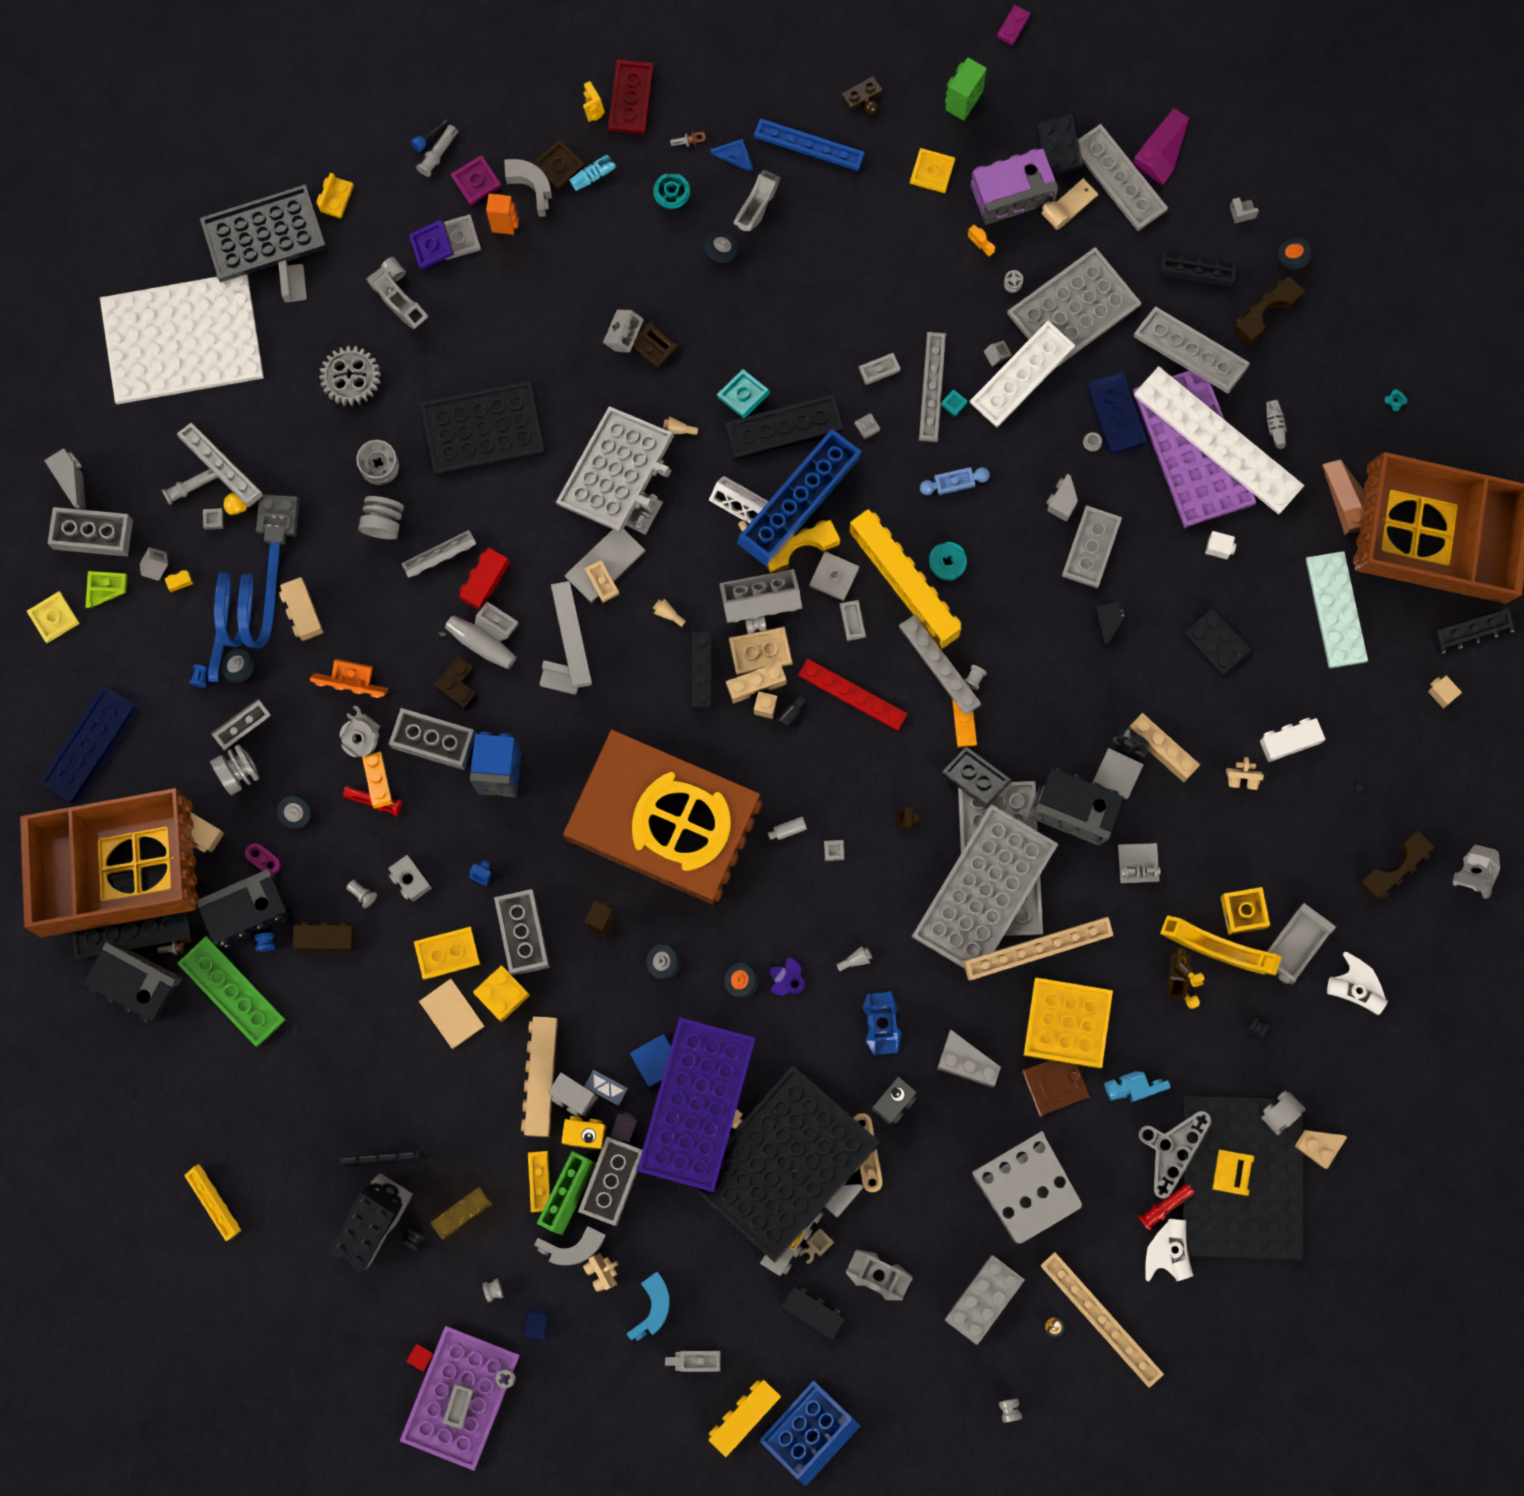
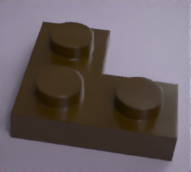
[435,656,476,709]

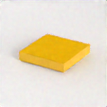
[910,148,956,193]

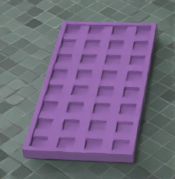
[1133,371,1256,528]

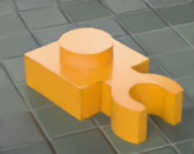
[968,225,995,257]

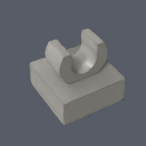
[854,413,880,439]

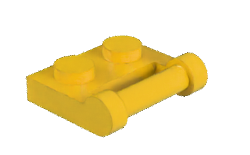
[1212,1150,1255,1196]

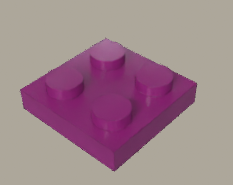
[451,155,502,206]

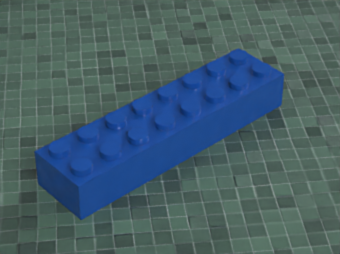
[737,429,862,567]

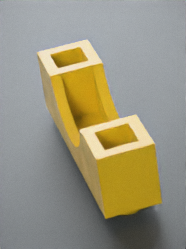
[767,520,840,573]

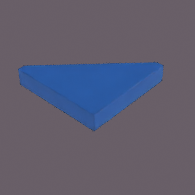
[710,139,754,172]

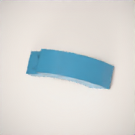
[627,1272,670,1341]

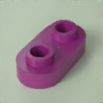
[245,843,281,874]

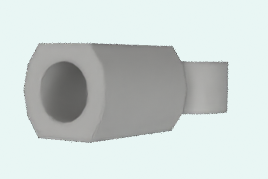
[347,706,380,731]

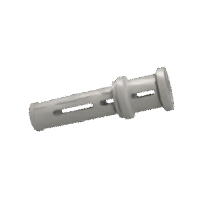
[416,125,458,177]
[162,469,218,505]

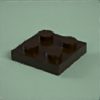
[532,139,585,191]

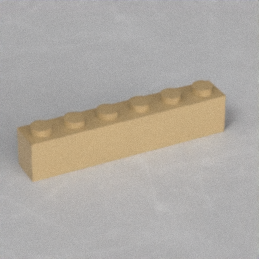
[521,1017,558,1137]

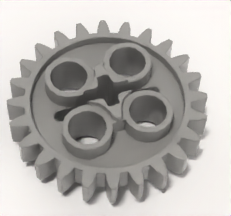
[319,346,381,406]

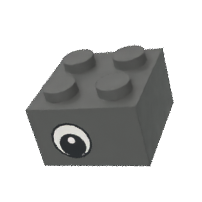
[872,1077,916,1125]

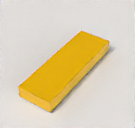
[528,1151,551,1212]

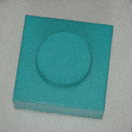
[941,389,968,417]

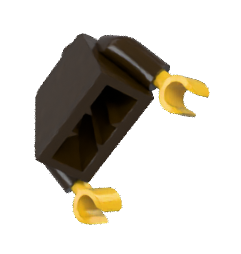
[1167,948,1204,1009]

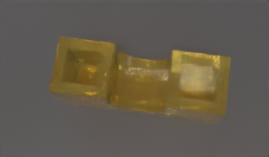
[431,1187,493,1240]

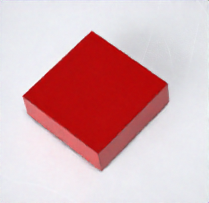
[406,1344,434,1372]

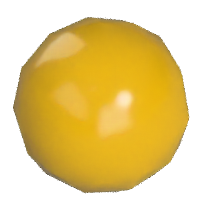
[224,493,247,515]

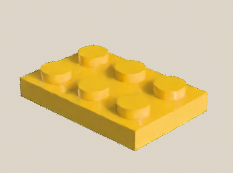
[414,927,480,980]

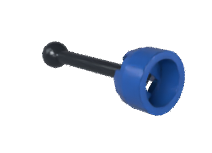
[411,119,450,152]

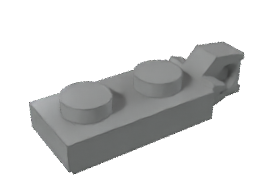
[665,1351,720,1372]

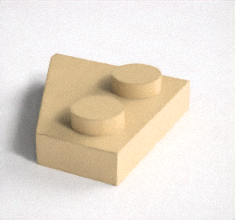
[1295,1130,1347,1169]

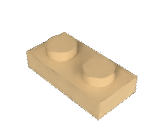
[585,560,619,603]

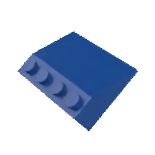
[759,1381,861,1486]

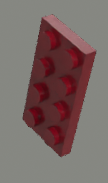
[608,60,653,134]

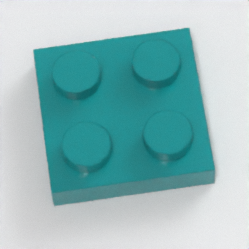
[717,369,770,419]

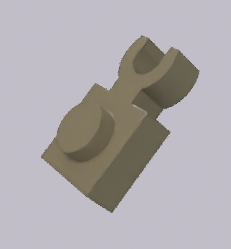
[799,1229,834,1264]

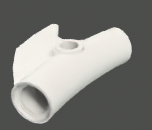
[1327,952,1388,1015]
[1146,1219,1193,1282]

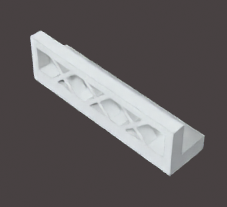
[709,476,769,524]

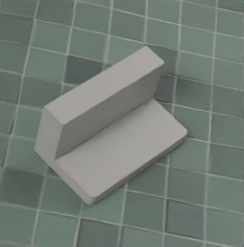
[278,260,307,303]
[540,661,578,695]

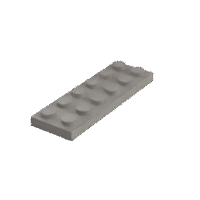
[1079,124,1168,231]
[1134,306,1250,393]

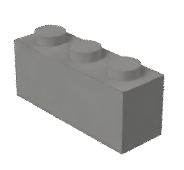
[211,699,271,750]

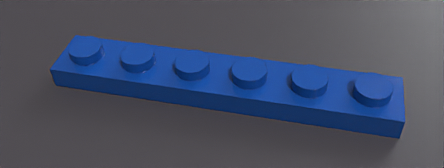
[754,118,864,171]

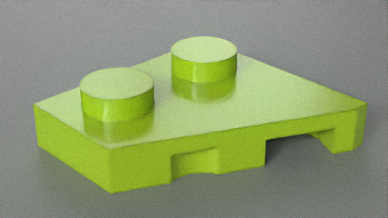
[85,571,127,608]

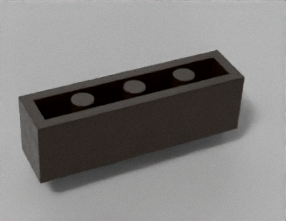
[584,900,617,940]

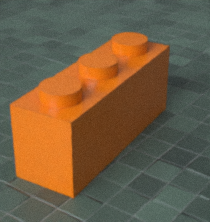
[486,194,519,235]

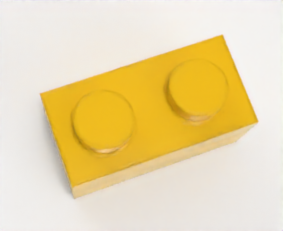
[165,570,193,592]

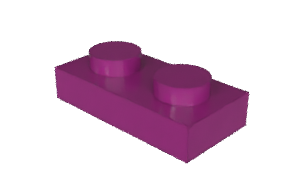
[997,5,1030,46]

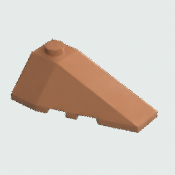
[1322,459,1366,535]

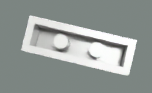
[1260,718,1325,762]

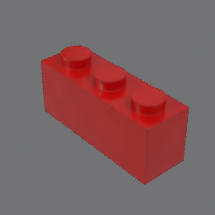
[459,548,510,610]

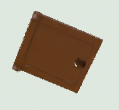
[1021,1060,1090,1117]

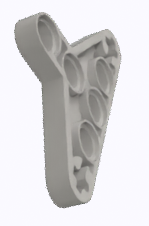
[1139,1111,1212,1199]

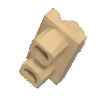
[1226,757,1264,790]
[583,1253,619,1292]

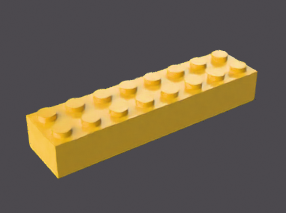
[849,509,962,650]

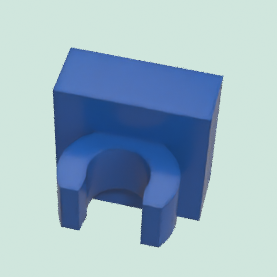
[469,860,491,886]

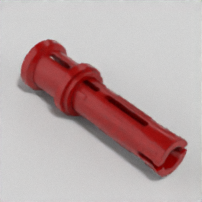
[343,786,402,817]
[1138,1183,1195,1230]

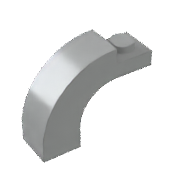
[504,159,552,217]
[370,271,428,329]
[535,1226,607,1265]

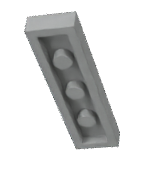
[401,530,476,578]

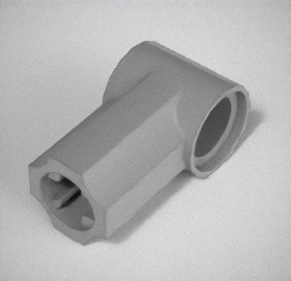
[366,257,406,292]

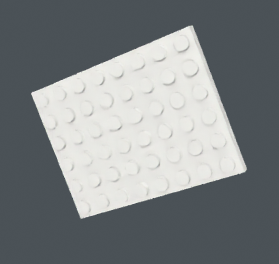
[100,274,264,404]

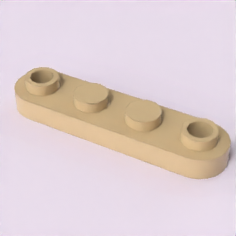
[853,1113,882,1192]

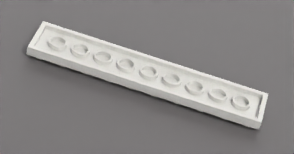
[1134,366,1304,515]

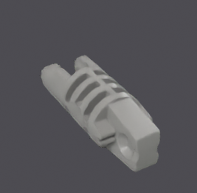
[1266,400,1287,450]

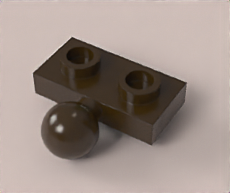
[842,77,883,115]

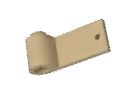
[1041,178,1098,230]

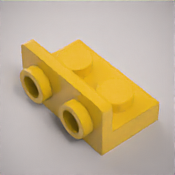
[583,81,605,122]
[317,173,354,218]

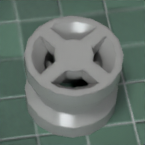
[1004,270,1023,293]
[482,1279,504,1302]

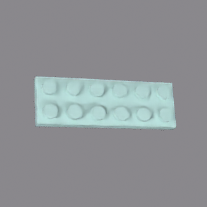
[1306,551,1368,669]

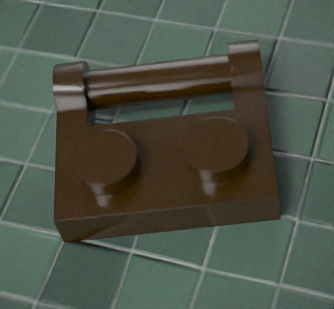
[632,321,680,369]

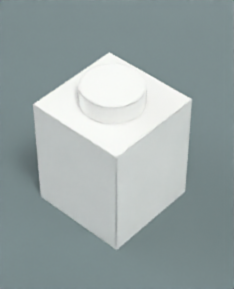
[1205,531,1236,559]

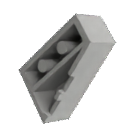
[937,1030,1001,1087]

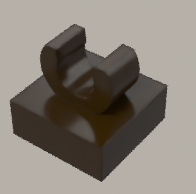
[898,807,920,830]

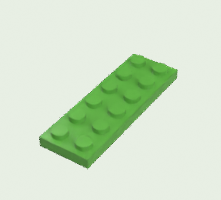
[177,937,285,1047]

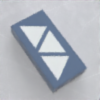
[584,1070,628,1106]

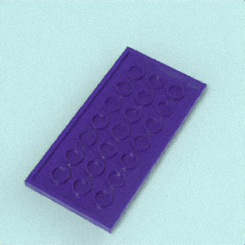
[637,1017,756,1192]

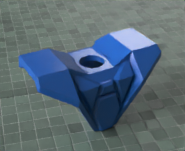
[862,991,902,1055]

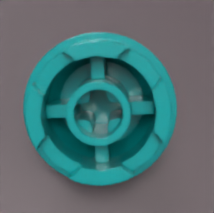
[653,173,690,209]

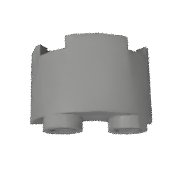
[1261,1090,1306,1135]

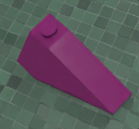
[1133,108,1189,185]

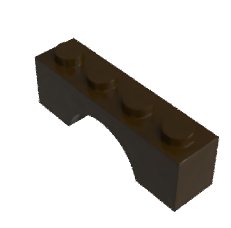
[1234,276,1305,346]
[1359,831,1434,901]

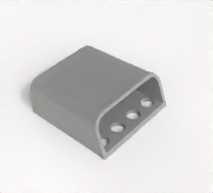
[972,1131,1082,1243]

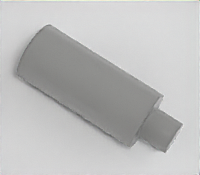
[768,817,807,840]

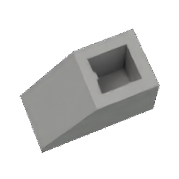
[1047,474,1078,522]

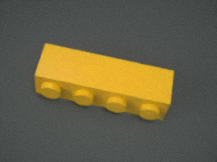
[709,1379,781,1457]

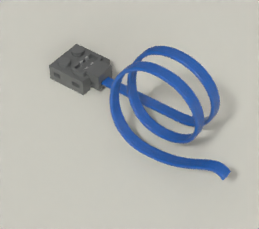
[208,494,300,682]

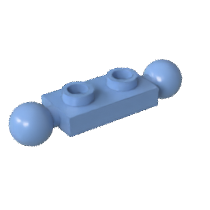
[920,467,990,495]

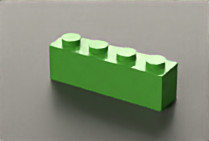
[537,1151,597,1235]

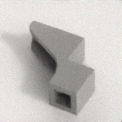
[733,170,781,231]

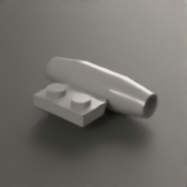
[445,602,518,669]

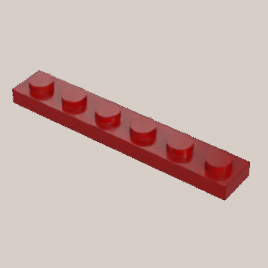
[798,659,907,731]

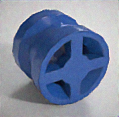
[254,933,275,952]

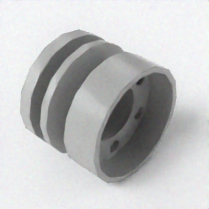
[356,440,399,485]
[358,496,404,539]
[210,744,260,795]

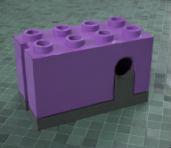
[970,148,1058,225]

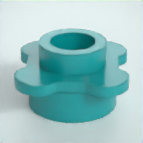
[1384,389,1407,411]

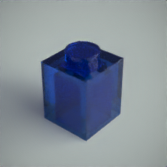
[524,1309,549,1340]

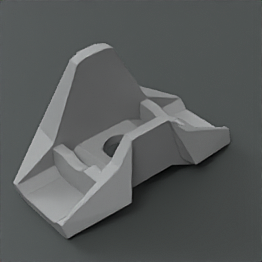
[1453,845,1500,899]
[846,1249,913,1300]

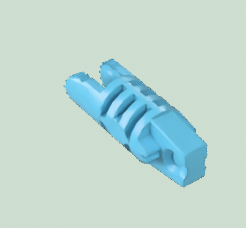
[570,155,616,191]

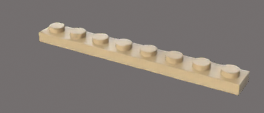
[963,917,1114,980]
[1040,1252,1164,1388]

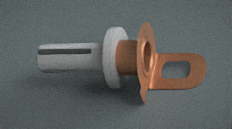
[670,132,706,148]
[157,939,192,955]

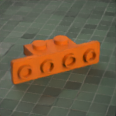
[310,659,388,698]

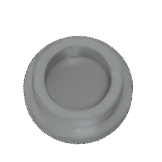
[1083,433,1102,451]

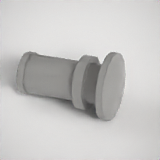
[346,880,377,908]

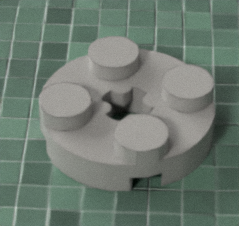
[340,718,379,757]

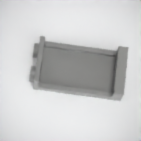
[1267,903,1336,984]

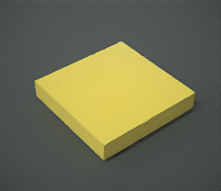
[27,591,80,643]

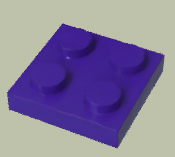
[409,220,454,269]

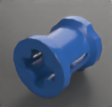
[189,664,209,688]

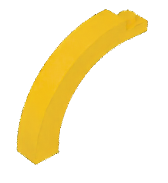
[1160,916,1282,975]

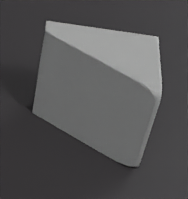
[984,341,1013,366]

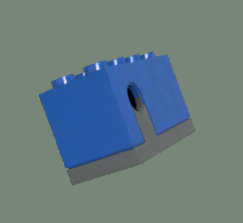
[470,732,521,797]

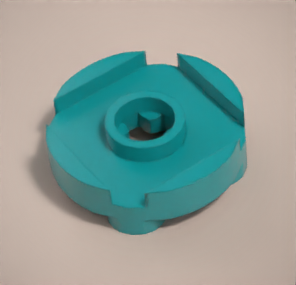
[929,542,967,581]

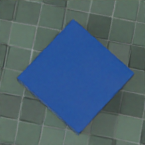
[630,1034,671,1087]

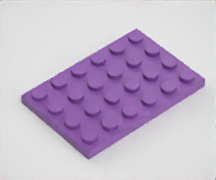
[400,1326,520,1471]

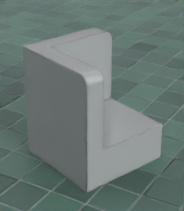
[1230,198,1259,223]
[140,547,168,580]

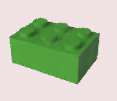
[945,57,987,121]

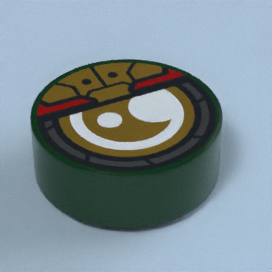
[1044,1317,1065,1337]

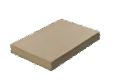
[729,627,792,676]
[419,979,485,1049]

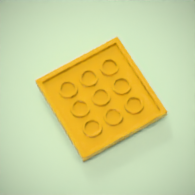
[1024,978,1113,1068]

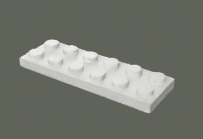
[970,321,1075,428]

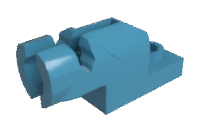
[1104,1071,1171,1102]

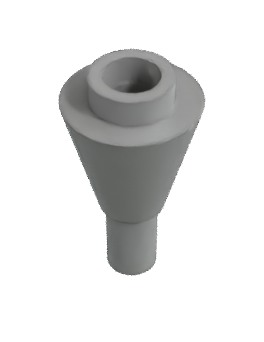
[836,946,873,971]

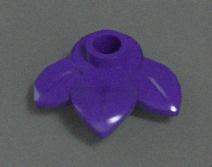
[770,958,805,996]

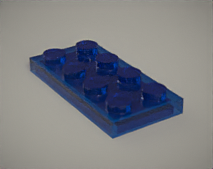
[1087,373,1147,454]

